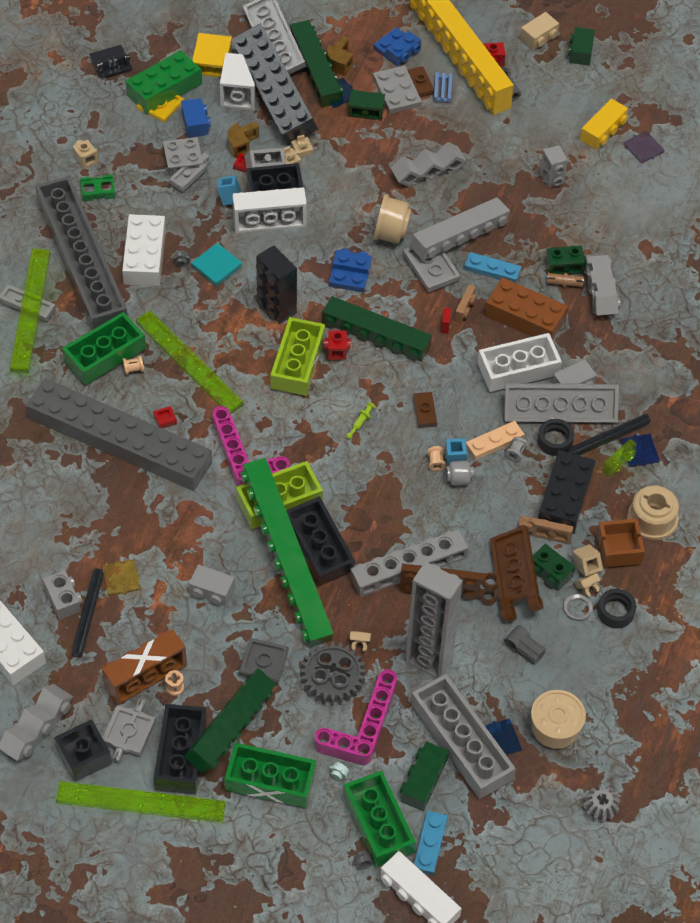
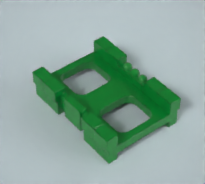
[80,174,116,202]

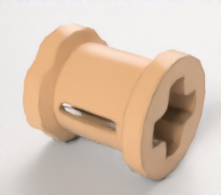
[122,355,144,375]
[427,446,446,471]
[165,670,184,696]

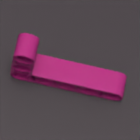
[213,406,290,486]
[315,669,397,765]

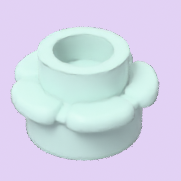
[330,762,349,781]

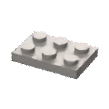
[373,66,422,114]
[403,247,460,293]

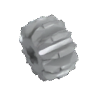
[584,785,620,822]

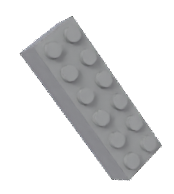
[411,674,516,800]

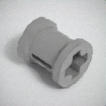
[505,437,528,462]

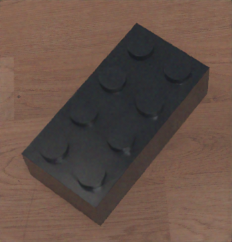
[256,245,297,324]
[538,450,596,534]
[286,496,355,586]
[154,704,207,794]

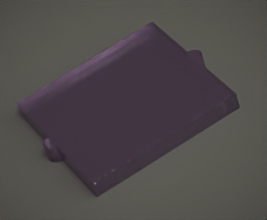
[623,131,665,164]

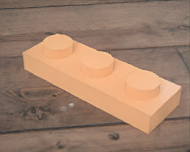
[466,421,525,460]

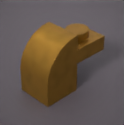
[327,36,353,77]
[228,121,259,159]

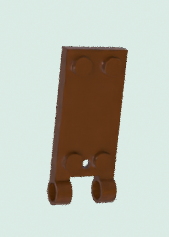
[490,525,544,623]
[400,563,499,606]

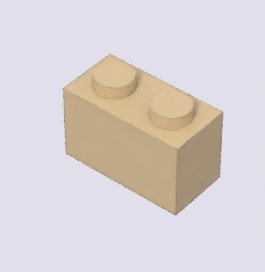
[520,12,559,50]

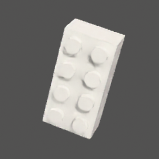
[233,188,307,233]
[122,214,166,286]
[477,333,562,392]
[0,601,46,686]

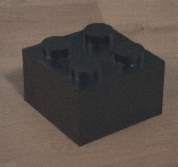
[54,719,112,781]

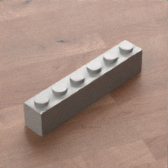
[410,197,510,260]

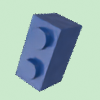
[181,98,211,138]

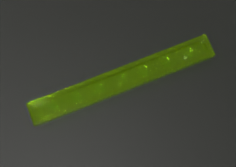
[10,248,51,373]
[136,310,244,414]
[56,781,226,823]

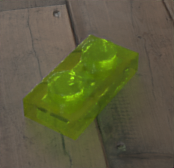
[604,439,636,476]

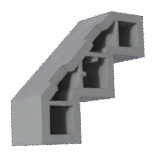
[391,142,467,187]
[584,253,621,315]
[0,684,73,761]

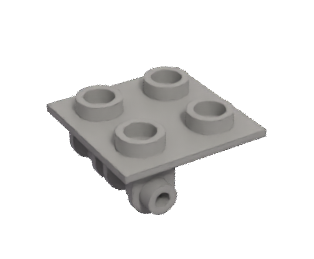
[163,137,203,174]

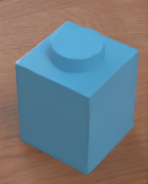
[217,175,241,205]
[445,438,467,466]

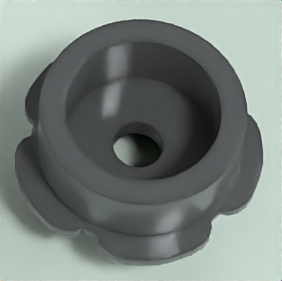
[173,251,191,267]
[353,850,373,870]

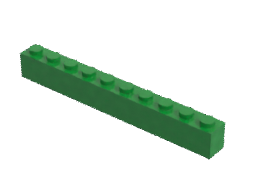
[241,457,334,647]

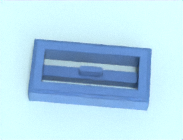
[434,72,452,103]

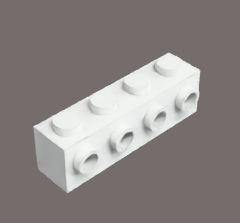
[380,851,462,923]

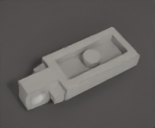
[169,152,210,192]

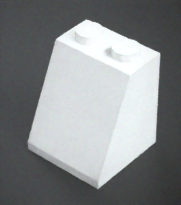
[220,53,255,110]

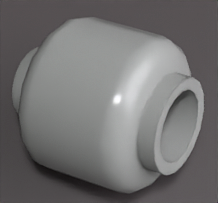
[446,460,474,486]

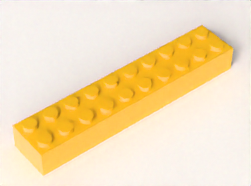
[410,0,514,115]

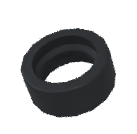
[537,419,574,456]
[597,589,637,628]

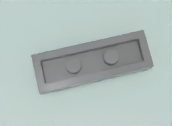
[0,285,56,322]

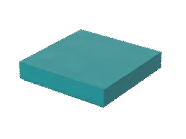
[191,243,242,287]

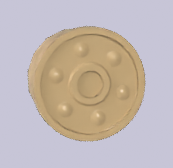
[373,194,412,244]
[627,485,679,540]
[531,690,586,749]

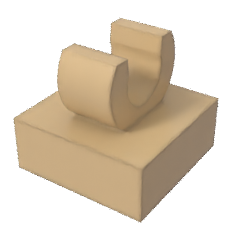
[291,135,313,157]
[284,146,301,165]
[574,573,600,596]
[350,631,371,651]

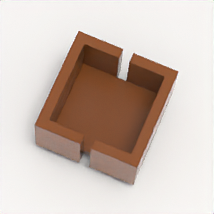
[596,518,645,568]

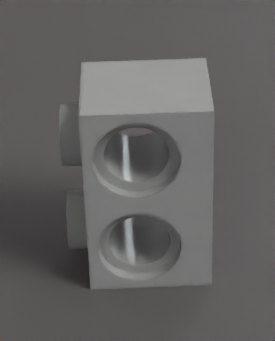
[540,145,568,188]
[43,570,83,620]

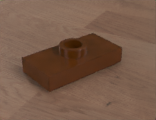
[407,66,434,97]
[413,392,437,428]

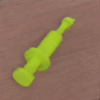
[345,402,376,439]

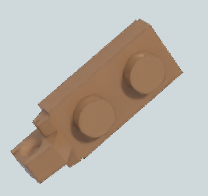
[518,516,573,544]

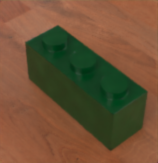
[399,741,449,811]

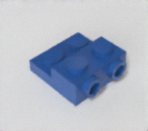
[373,27,421,66]
[329,248,372,293]

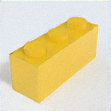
[580,98,628,150]

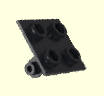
[89,45,132,78]

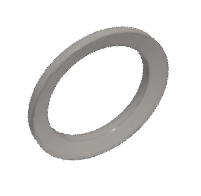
[563,594,593,620]

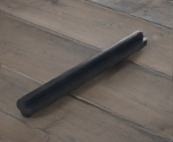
[567,414,651,455]
[71,568,104,657]

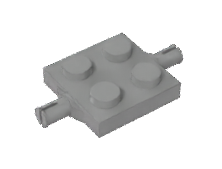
[103,698,156,763]

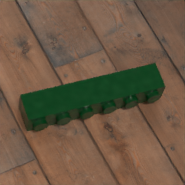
[290,20,343,108]
[322,296,432,362]
[184,668,276,773]

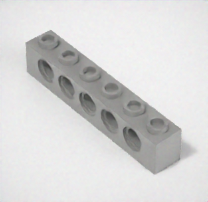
[350,529,469,597]

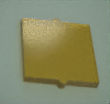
[102,559,141,596]

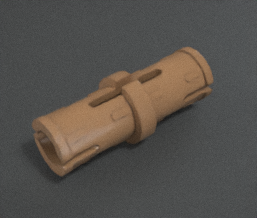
[547,272,584,288]

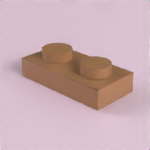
[455,285,477,324]

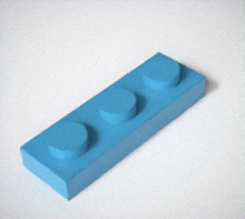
[464,252,522,283]
[414,811,448,876]

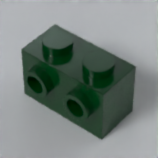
[545,245,586,275]
[533,543,575,591]

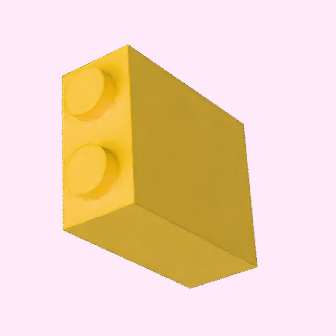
[192,33,232,78]

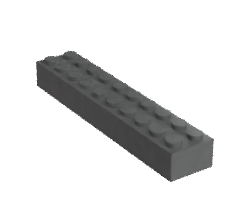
[35,176,128,330]
[25,378,212,491]

